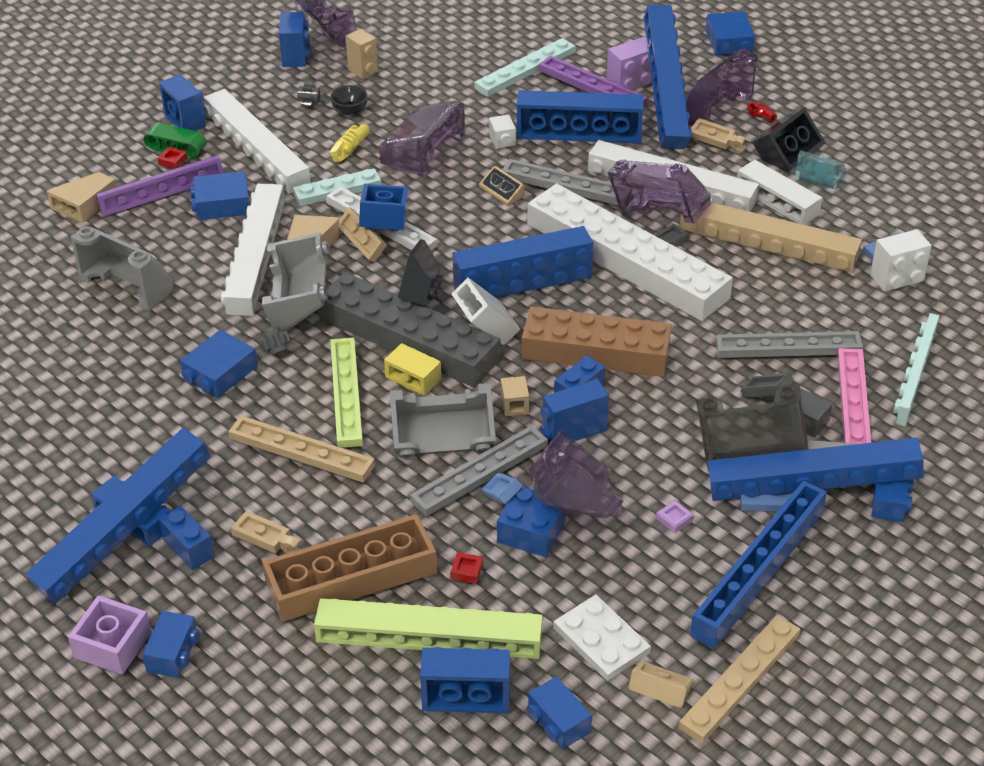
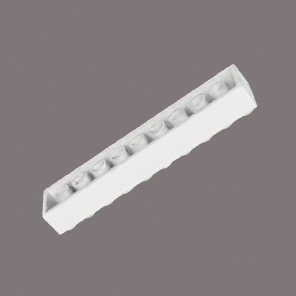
[527,183,733,321]

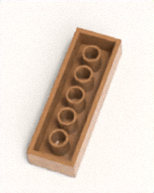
[522,306,672,377]
[262,514,437,622]

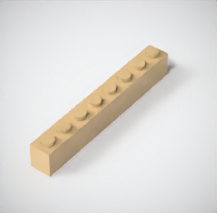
[680,197,862,272]

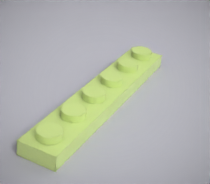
[330,338,363,448]

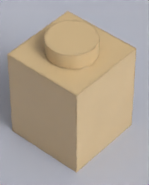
[501,376,529,416]

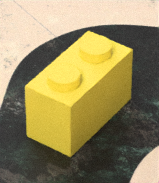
[384,343,442,396]

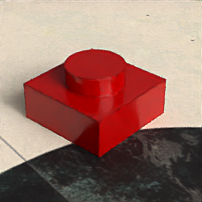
[157,147,188,169]
[450,552,483,584]

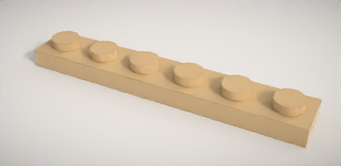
[228,415,375,483]
[678,615,800,744]

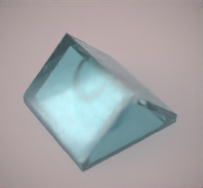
[795,151,846,190]

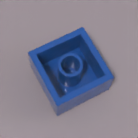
[279,12,311,67]
[159,74,206,131]
[359,183,409,231]
[497,486,566,558]

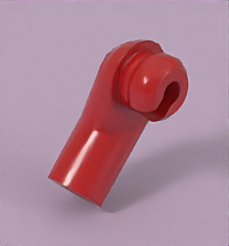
[747,102,777,123]

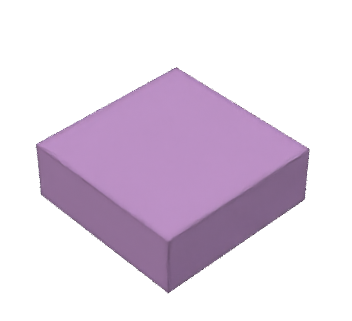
[656,500,694,534]

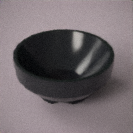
[331,85,368,115]

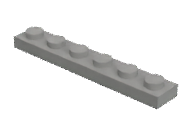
[502,159,630,206]
[715,331,863,358]
[410,425,548,517]

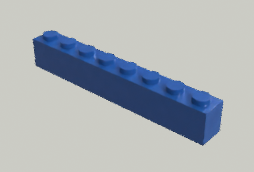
[643,4,692,149]
[25,427,211,604]
[708,438,924,501]
[690,480,827,649]

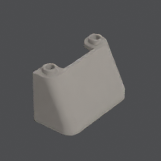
[70,227,174,311]
[262,233,330,332]
[390,383,496,459]

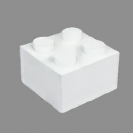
[870,229,932,292]

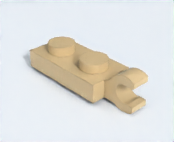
[691,118,746,153]
[231,511,301,554]

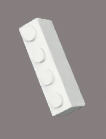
[737,160,822,225]

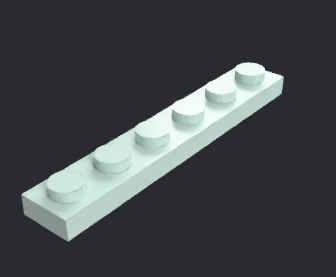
[474,38,576,97]
[893,313,939,426]

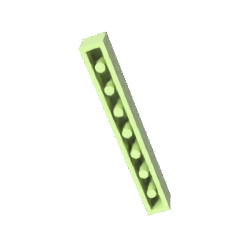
[314,598,542,659]

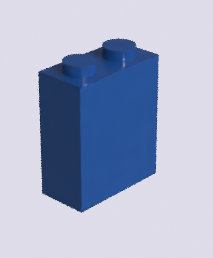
[705,11,755,56]
[190,171,250,220]
[180,329,258,398]
[540,379,609,449]

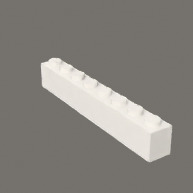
[203,89,311,194]
[588,140,759,212]
[221,184,285,316]

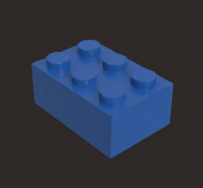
[420,647,510,713]

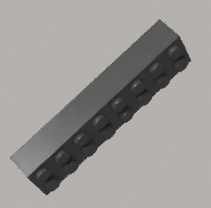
[318,272,501,388]

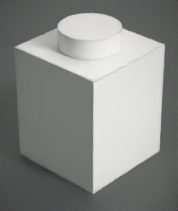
[489,115,516,149]

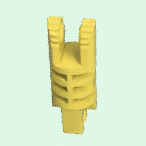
[330,124,370,162]

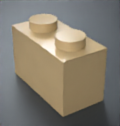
[346,28,378,79]

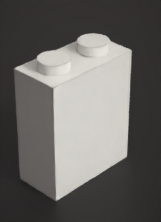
[452,278,520,345]

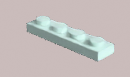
[293,168,382,206]

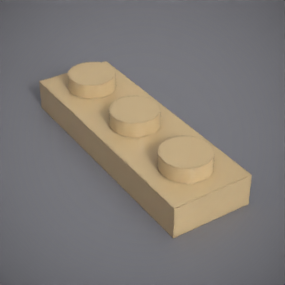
[339,207,387,262]

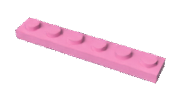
[837,348,871,444]

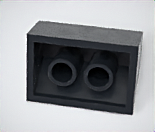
[752,107,826,172]
[398,239,443,306]

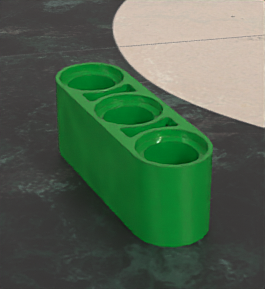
[143,123,207,159]

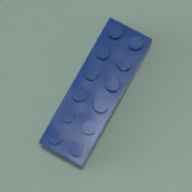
[517,90,643,144]
[452,226,593,298]

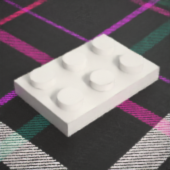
[553,595,651,682]

